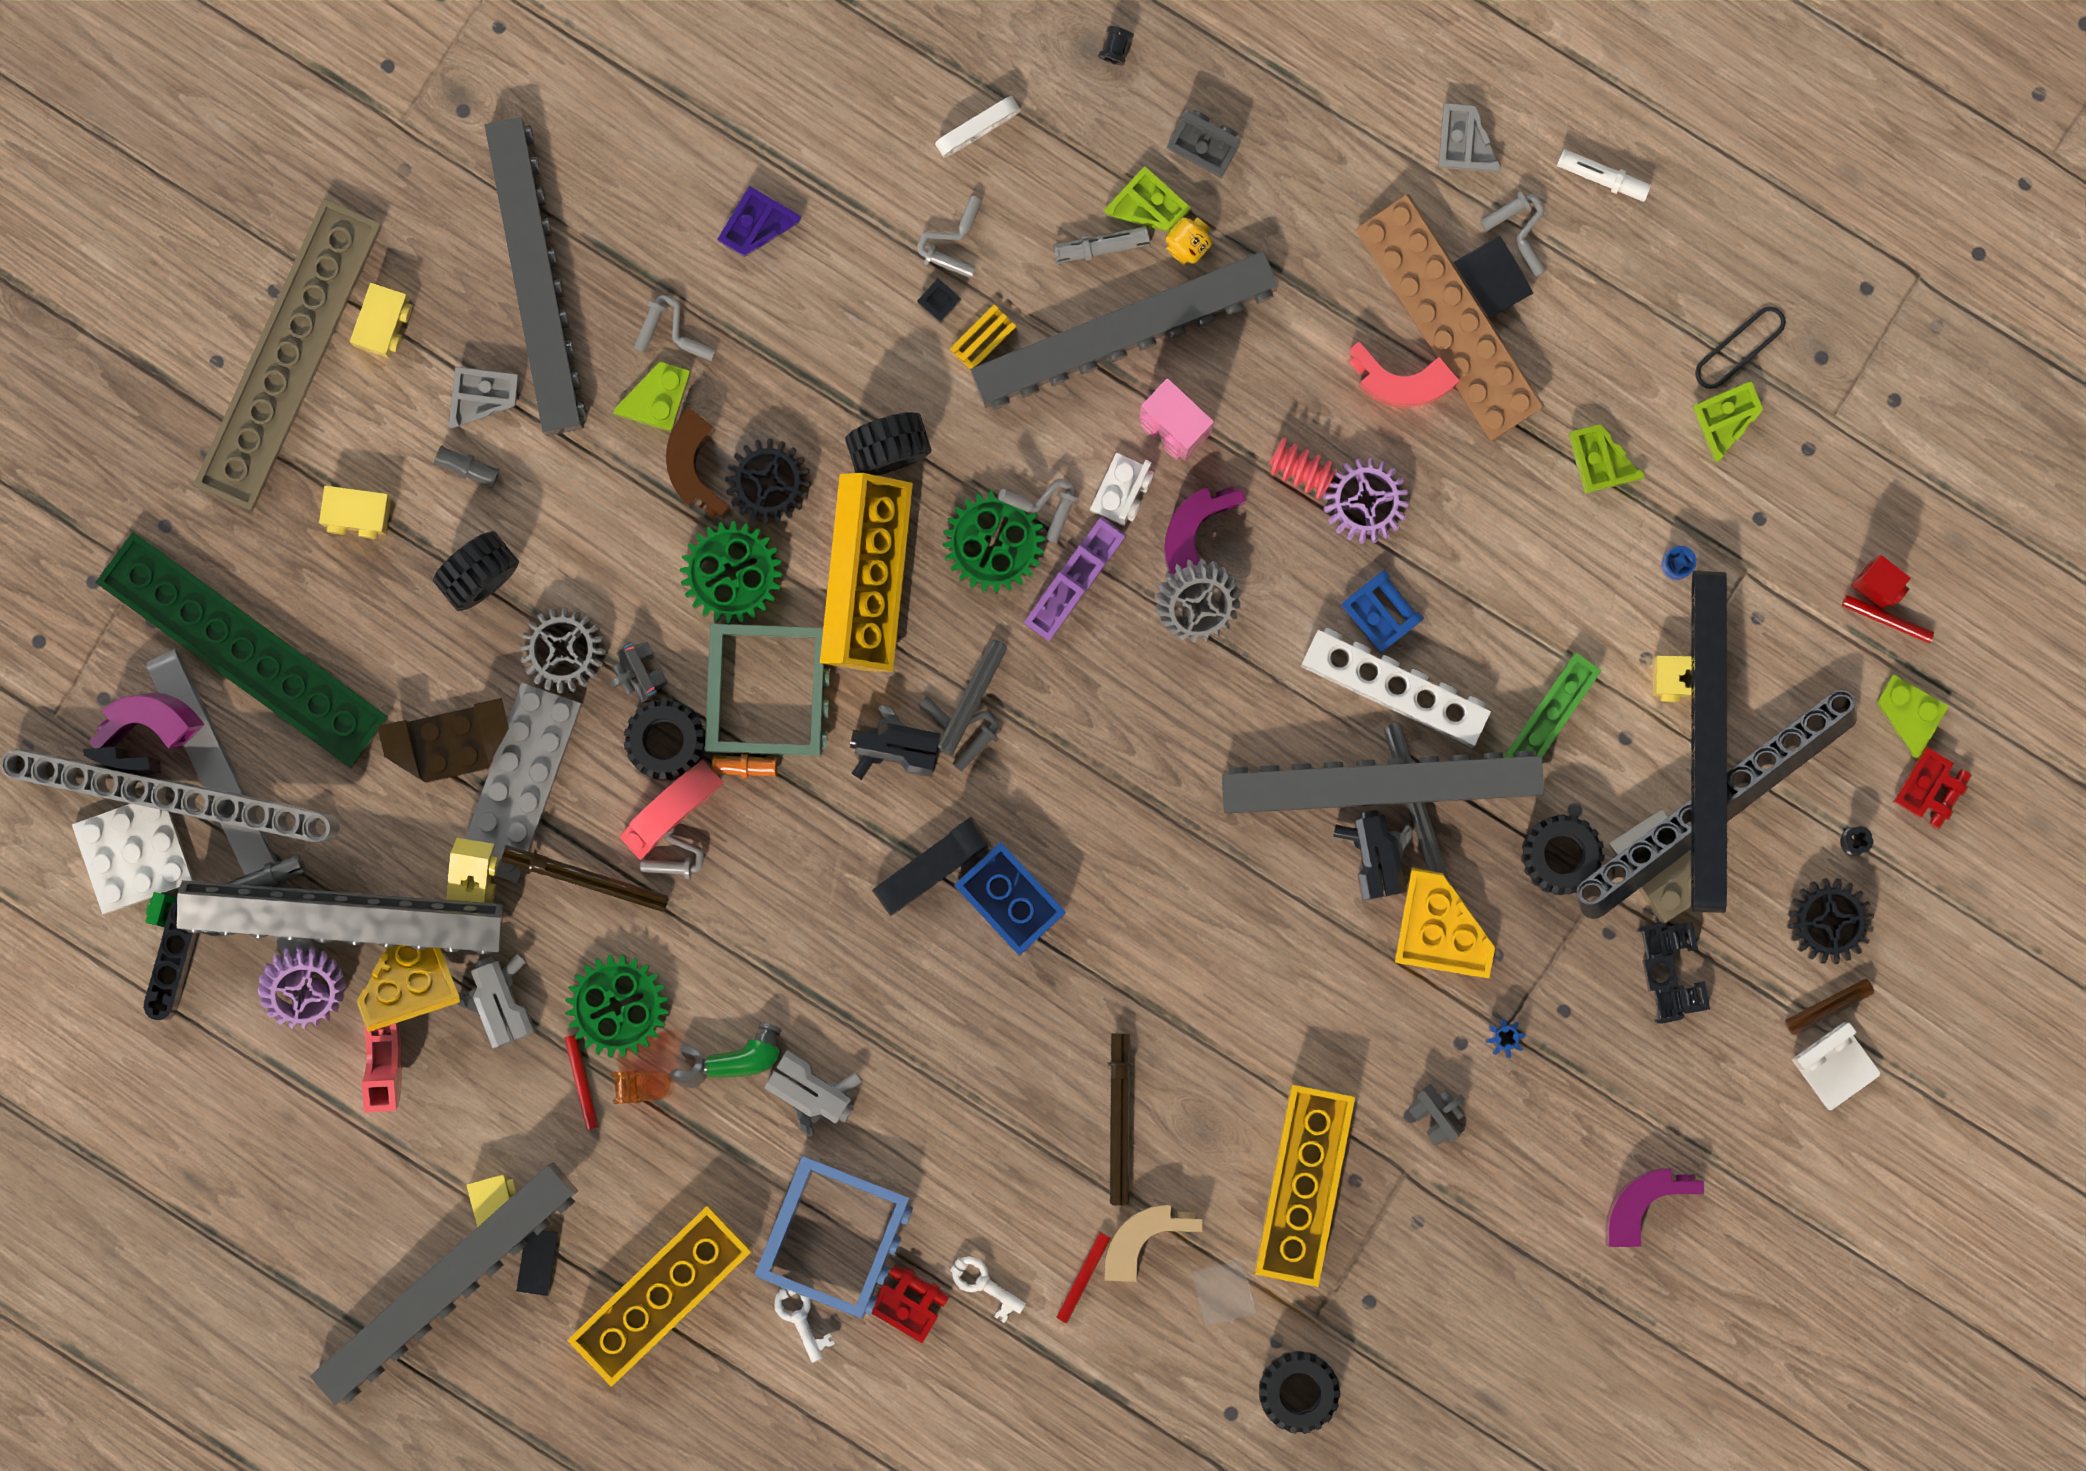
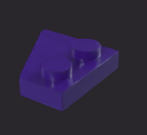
[717,186,802,257]

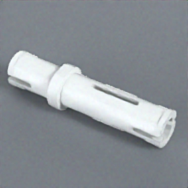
[1557,149,1651,202]

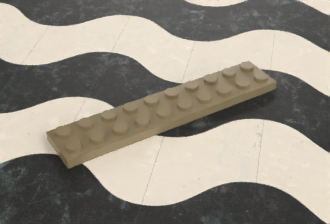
[193,199,382,512]

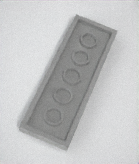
[465,682,582,883]

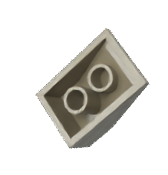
[1609,809,1691,923]

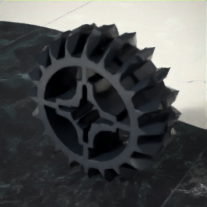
[725,439,811,525]
[1787,878,1874,964]

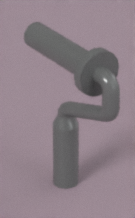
[918,696,999,772]

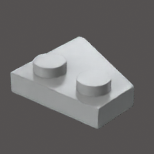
[1438,103,1500,173]
[449,367,520,428]

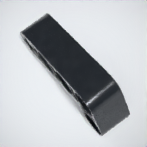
[872,816,991,916]
[143,901,225,1020]

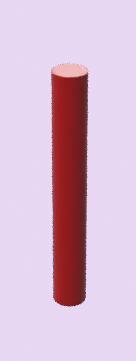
[1841,595,1934,644]
[564,1034,599,1130]
[1056,1232,1111,1323]

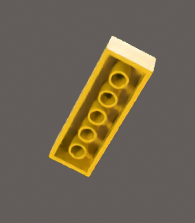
[820,473,913,672]
[1254,1084,1355,1287]
[567,1205,753,1387]

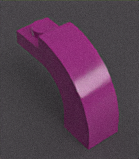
[1164,487,1246,575]
[90,693,205,748]
[1605,1168,1704,1247]

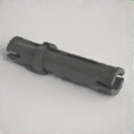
[226,854,306,887]

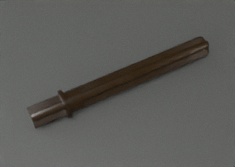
[501,845,668,912]
[1108,1033,1133,1206]

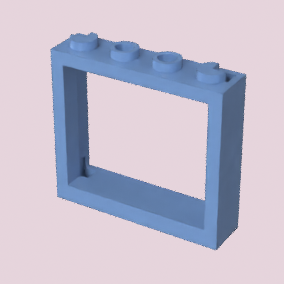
[754,1156,913,1320]

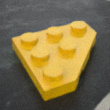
[1395,868,1495,979]
[357,945,460,1032]

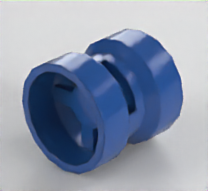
[1661,546,1697,580]

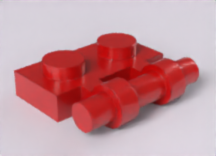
[1893,747,1972,830]
[871,1264,950,1343]

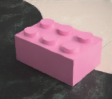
[1139,378,1214,461]

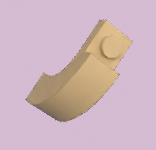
[1104,1204,1203,1282]

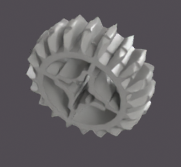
[1155,558,1241,643]
[519,607,606,693]

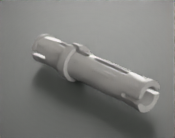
[1053,226,1150,265]

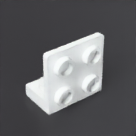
[1090,453,1154,526]
[1791,1022,1880,1110]

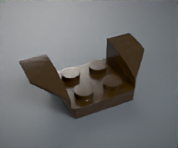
[377,698,509,783]

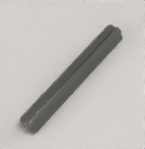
[938,639,1007,755]

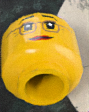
[1166,217,1212,265]

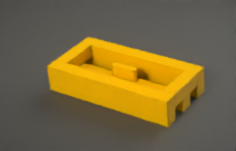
[950,304,1017,371]

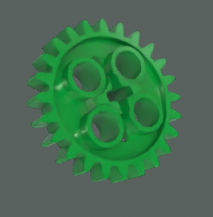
[942,491,1045,594]
[680,521,783,625]
[565,955,669,1058]

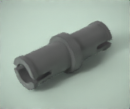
[433,445,500,488]

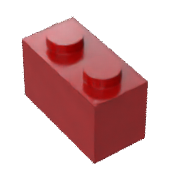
[1851,555,1911,609]

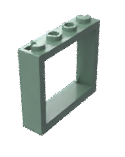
[705,624,831,757]

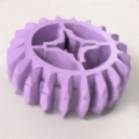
[1323,458,1409,544]
[258,945,346,1030]

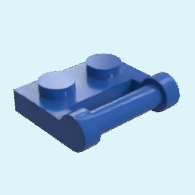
[1341,569,1425,654]

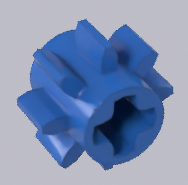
[1485,1018,1526,1058]

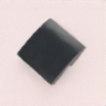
[1453,236,1533,319]
[83,747,161,774]

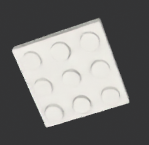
[72,797,194,915]

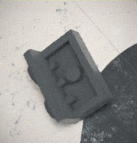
[1166,110,1241,179]

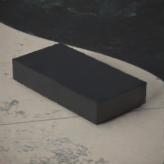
[516,1230,559,1296]

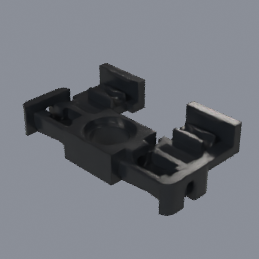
[1637,922,1710,1024]

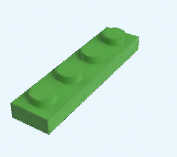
[1503,653,1602,758]

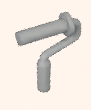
[1480,191,1546,277]
[917,196,982,278]
[634,295,716,362]
[998,479,1079,544]
[640,827,704,880]

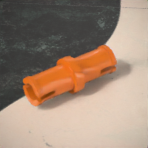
[712,753,778,779]

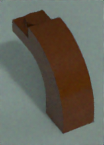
[666,407,731,519]

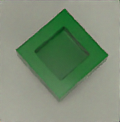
[145,892,177,927]

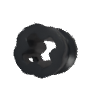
[1098,26,1134,66]
[1840,826,1874,856]

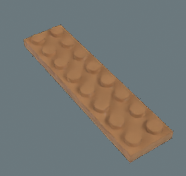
[1355,194,1545,441]

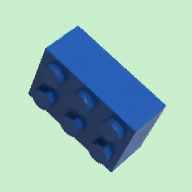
[954,842,1066,957]

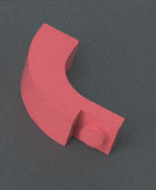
[1348,341,1459,408]
[619,760,724,860]
[362,1023,402,1113]

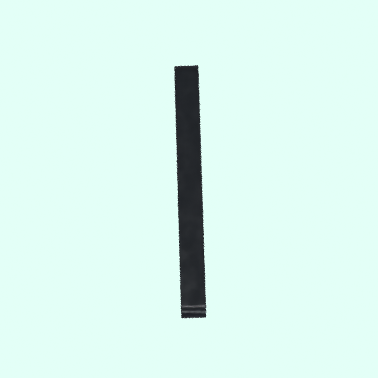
[1691,571,1727,913]
[1577,690,1857,919]

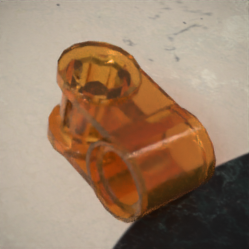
[611,1071,674,1104]

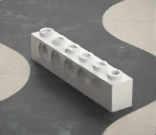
[1300,628,1491,748]

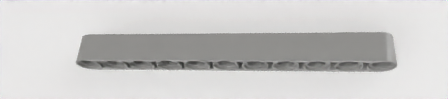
[146,649,320,973]
[1,750,340,842]

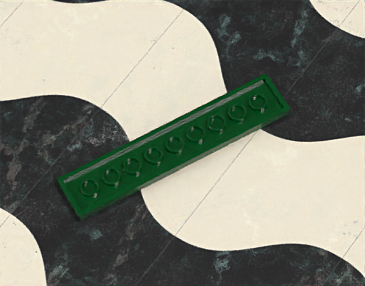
[95,532,389,768]

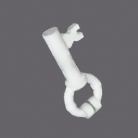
[950,1256,1026,1323]
[774,1287,835,1363]

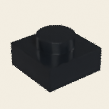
[917,278,962,324]

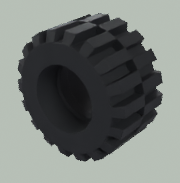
[845,412,932,475]
[433,531,519,611]
[624,700,705,781]
[1521,814,1605,895]
[1258,1351,1341,1434]

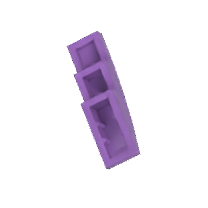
[1024,517,1127,641]

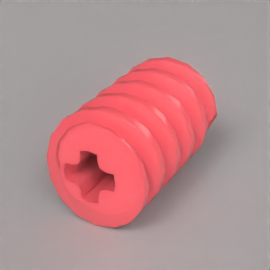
[1268,436,1339,500]

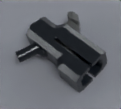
[850,705,941,781]
[1333,810,1413,901]

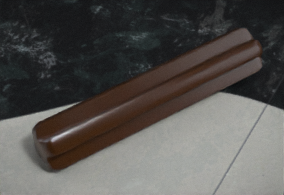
[1785,979,1874,1035]

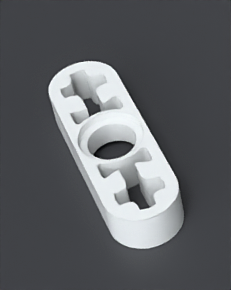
[935,96,1021,158]

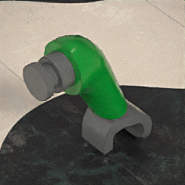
[669,1022,782,1088]

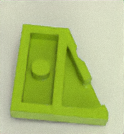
[1104,166,1191,233]
[613,362,691,432]
[1691,381,1763,462]
[1568,424,1645,494]
[1876,674,1949,760]

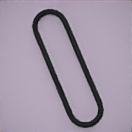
[1695,307,1786,389]

